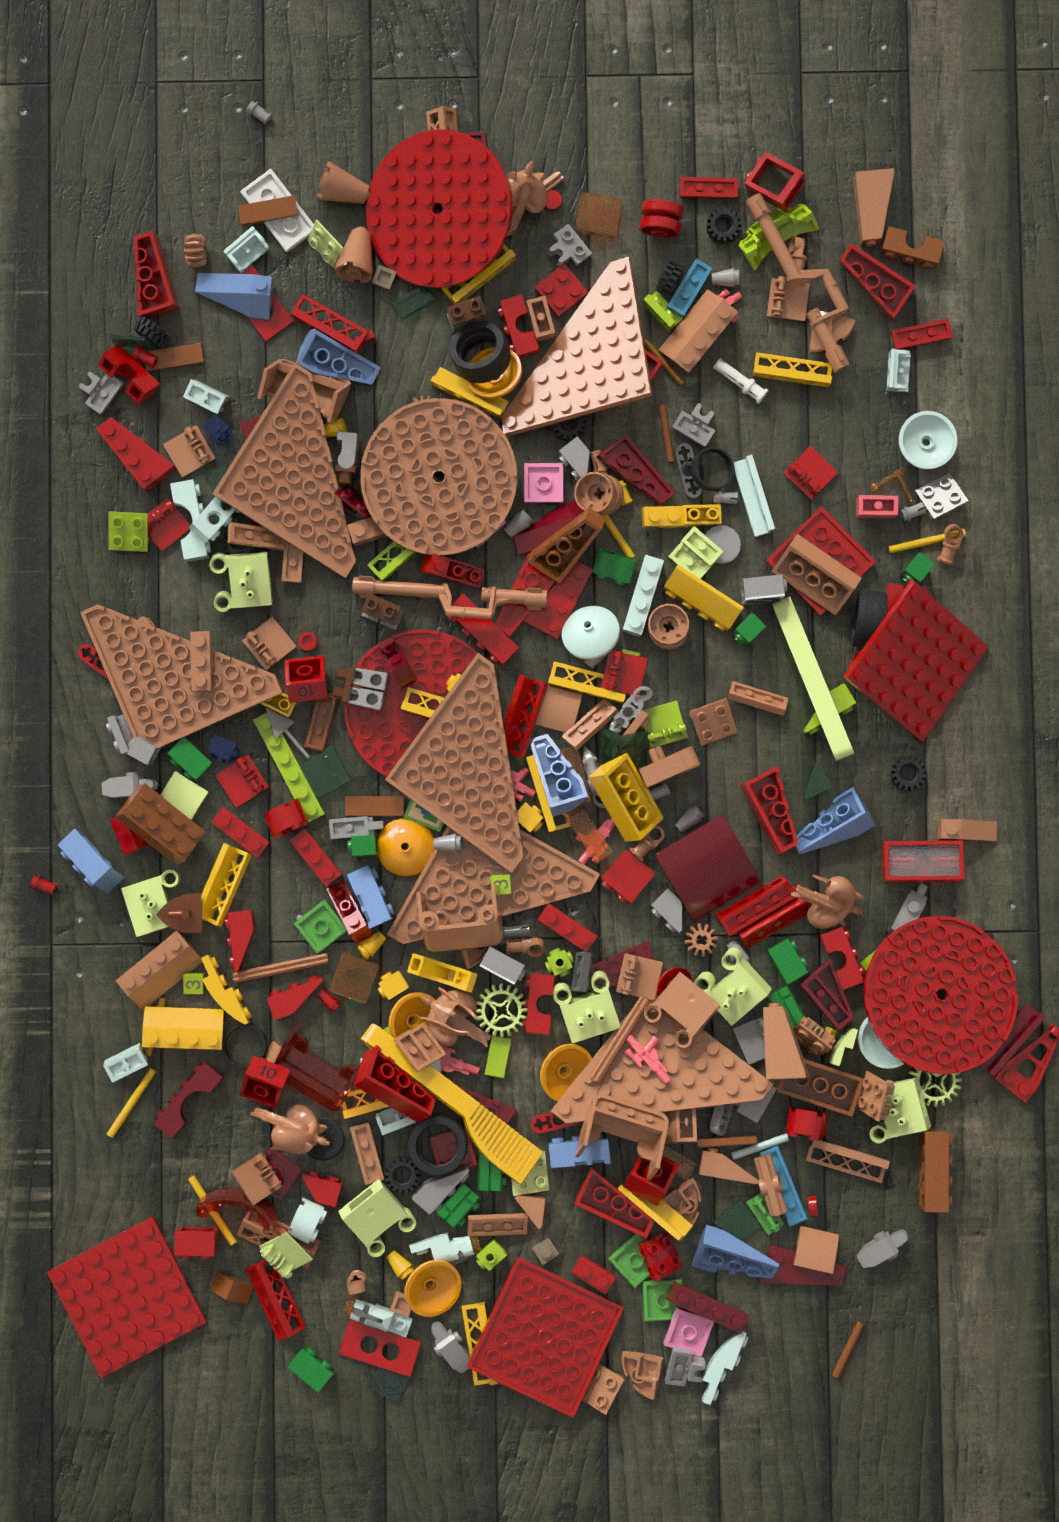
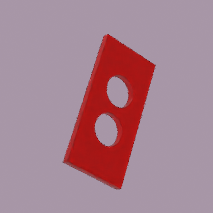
[236,264,294,342]
[339,1319,421,1377]

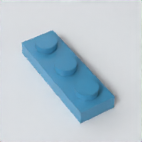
[666,258,712,318]

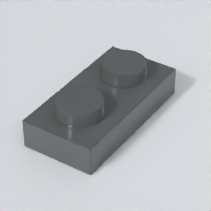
[571,952,592,992]

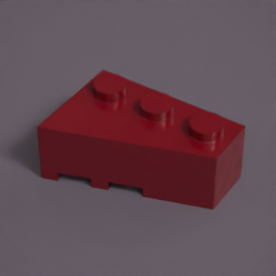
[799,959,854,1030]

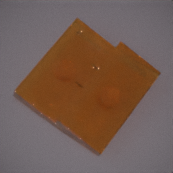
[575,192,622,238]
[329,951,380,1004]

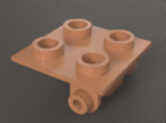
[767,276,810,321]
[163,425,216,478]
[242,616,297,671]
[689,698,737,746]
[616,953,663,1000]
[793,1016,836,1057]
[857,1071,895,1122]
[232,1153,282,1205]
[582,1364,625,1415]

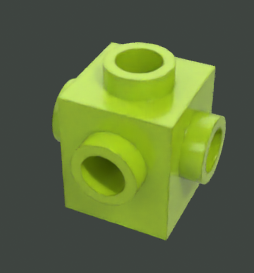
[545,948,574,977]

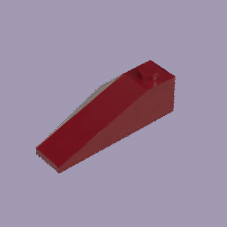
[513,500,584,556]

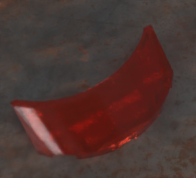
[196,1187,279,1236]

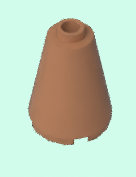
[316,162,371,204]
[334,227,373,283]

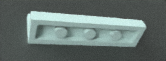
[734,455,775,538]

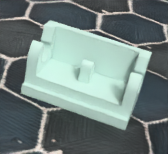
[223,226,270,273]
[886,349,911,393]
[183,379,230,414]
[103,1043,148,1083]
[375,1108,415,1135]

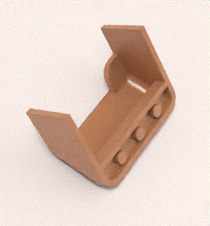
[257,359,351,422]
[416,884,504,952]
[575,1094,669,1180]

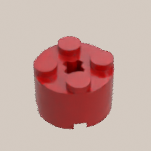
[263,798,309,839]
[786,1106,829,1141]

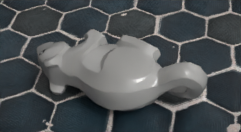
[607,686,653,738]
[582,746,606,808]

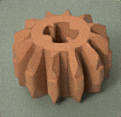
[184,234,208,267]
[684,923,718,957]

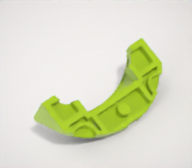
[739,204,819,271]

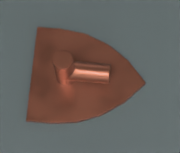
[156,893,203,933]

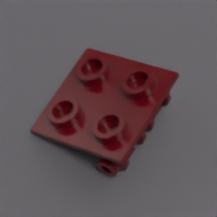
[334,487,371,520]

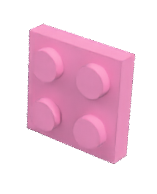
[524,463,563,503]
[663,1306,714,1357]

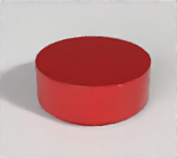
[545,190,562,211]
[298,632,318,652]
[808,1196,818,1216]

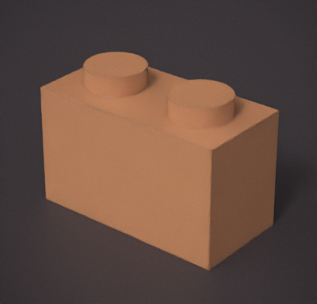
[526,296,555,343]

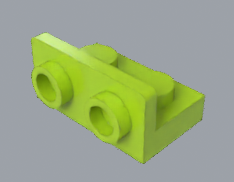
[643,291,682,332]

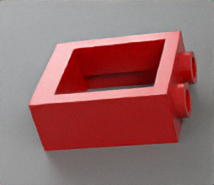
[744,152,807,212]

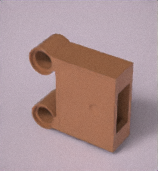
[639,746,700,789]
[644,972,720,1050]

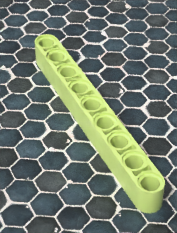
[772,596,854,761]

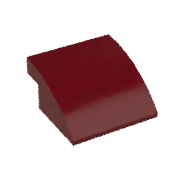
[655,814,760,922]

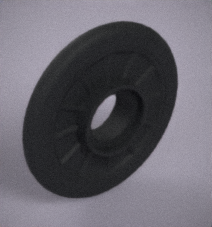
[307,1117,344,1160]

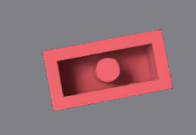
[856,495,898,519]

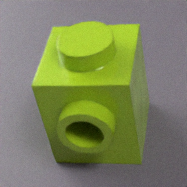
[476,1238,507,1271]

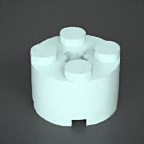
[287,1198,327,1244]

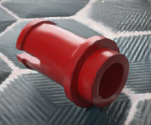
[132,346,158,367]
[30,876,57,895]
[316,988,341,1013]

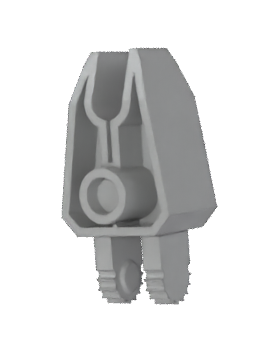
[102,772,159,798]
[857,1229,908,1268]
[431,1322,469,1373]

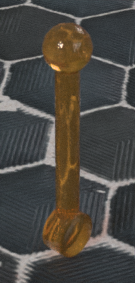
[870,466,906,491]
[893,469,916,506]

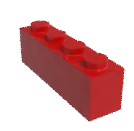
[447,593,519,666]

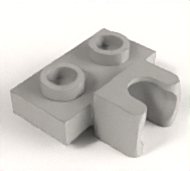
[548,224,592,268]
[79,372,124,416]
[672,403,715,448]
[665,1347,706,1386]

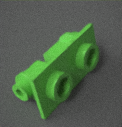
[746,1192,784,1235]

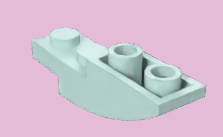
[702,1330,748,1405]

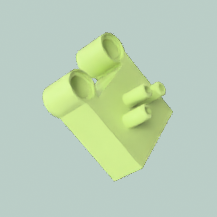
[210,552,273,612]
[121,870,181,937]
[694,948,772,1026]
[553,971,621,1043]
[859,1077,931,1143]
[339,1179,416,1257]

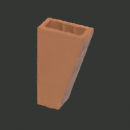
[853,168,894,247]
[763,1003,809,1080]

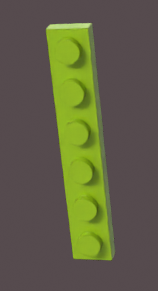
[253,713,325,823]

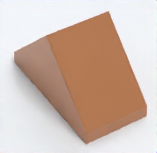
[515,1194,545,1229]

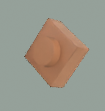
[390,1291,411,1317]

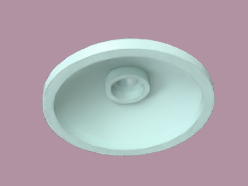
[898,411,957,469]
[562,606,620,659]
[858,1017,904,1069]

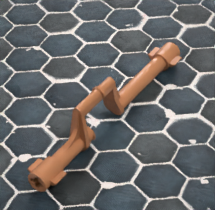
[746,193,850,373]
[352,576,548,619]

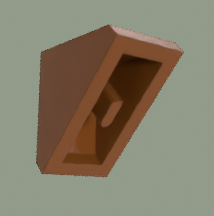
[211,1271,254,1305]

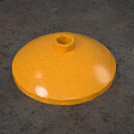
[466,347,522,399]
[377,818,434,876]
[389,992,435,1038]
[540,1044,592,1101]
[404,1260,461,1317]

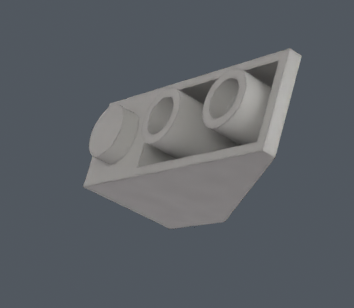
[412,1164,470,1214]

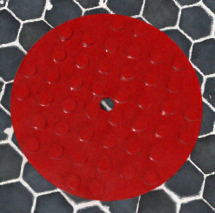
[366,129,513,288]
[344,630,499,777]
[864,916,1018,1074]

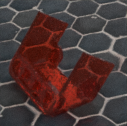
[275,1021,361,1112]

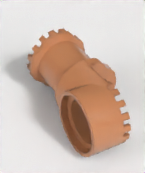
[789,236,808,270]
[937,524,964,565]
[629,826,665,861]
[505,937,544,957]
[347,1270,366,1295]

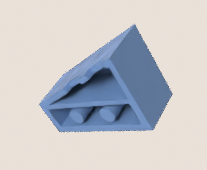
[58,829,125,894]
[347,865,395,929]
[548,1133,611,1168]

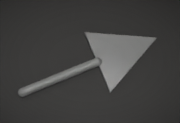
[266,708,310,759]

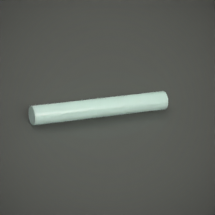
[731,1133,789,1160]

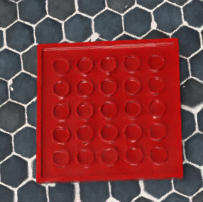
[843,580,989,742]
[47,1216,207,1378]
[466,1256,624,1418]

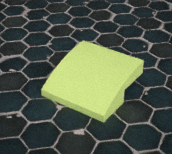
[668,526,723,579]
[160,771,209,820]
[828,1027,858,1066]

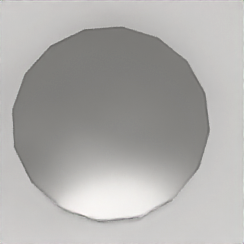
[705,525,741,564]

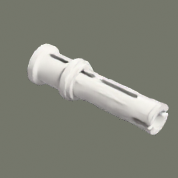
[713,358,769,404]

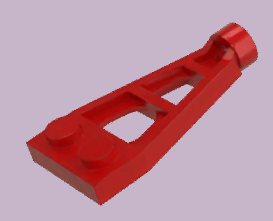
[994,1024,1059,1103]

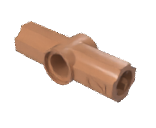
[754,1154,787,1217]

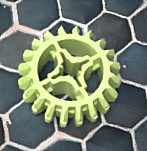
[475,984,528,1037]
[909,1069,962,1107]

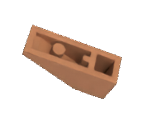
[347,517,387,547]
[938,819,997,841]
[698,1147,758,1184]

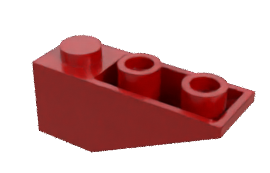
[419,553,484,588]
[326,880,373,944]
[225,910,255,972]
[267,975,324,1020]

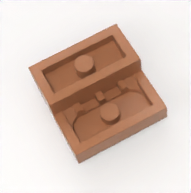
[535,685,583,732]
[393,1022,446,1072]
[793,1226,839,1274]

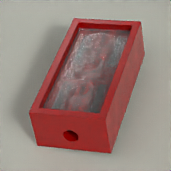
[881,840,965,884]

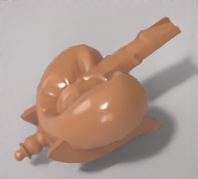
[506,161,548,238]
[791,874,864,929]
[420,987,492,1047]
[250,1104,330,1154]

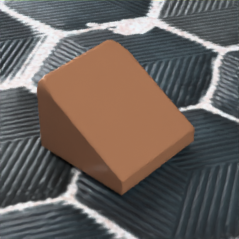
[264,1041,285,1064]

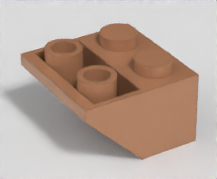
[661,1108,697,1144]

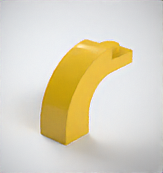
[407,953,478,993]

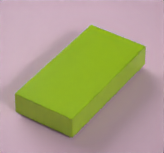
[485,1035,511,1078]

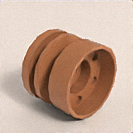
[574,472,624,515]
[648,604,689,650]

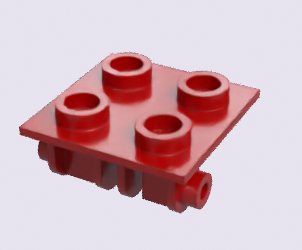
[783,446,838,500]
[148,498,190,552]
[601,650,648,695]
[215,754,269,808]
[638,1231,683,1282]

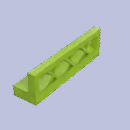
[367,541,417,581]

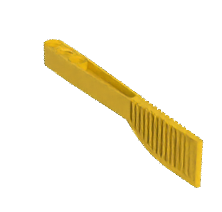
[360,1023,544,1185]

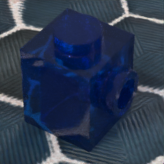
[202,413,232,444]
[207,734,240,763]

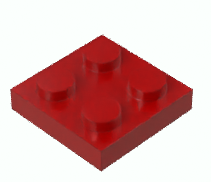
[534,263,589,318]

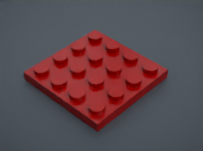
[766,506,876,616]

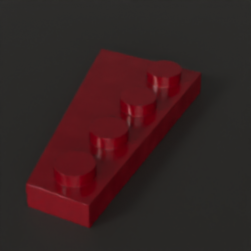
[759,1244,847,1286]

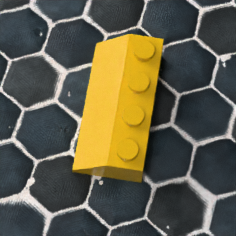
[663,565,743,631]
[589,753,664,842]
[142,1007,224,1050]

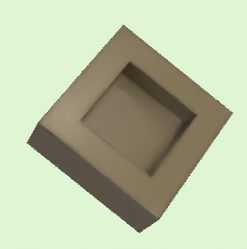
[371,265,397,291]
[532,1237,559,1265]

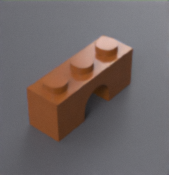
[880,226,945,269]

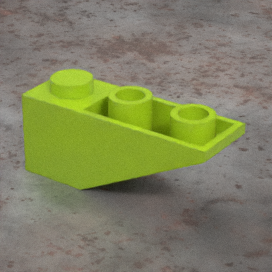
[803,683,856,735]

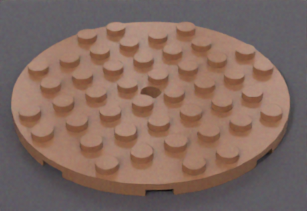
[361,398,517,555]

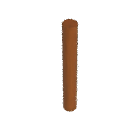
[658,404,675,463]
[832,1321,864,1379]

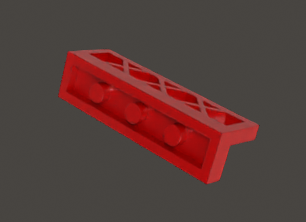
[291,294,369,355]
[503,675,548,758]
[715,875,796,936]
[737,884,812,949]
[245,1259,306,1341]

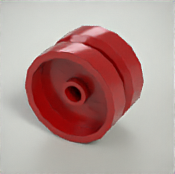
[639,199,684,238]

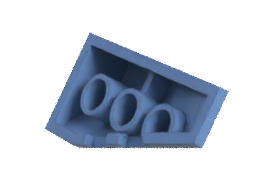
[195,273,274,320]
[296,329,381,385]
[529,734,588,817]
[795,787,875,854]
[692,1225,779,1279]

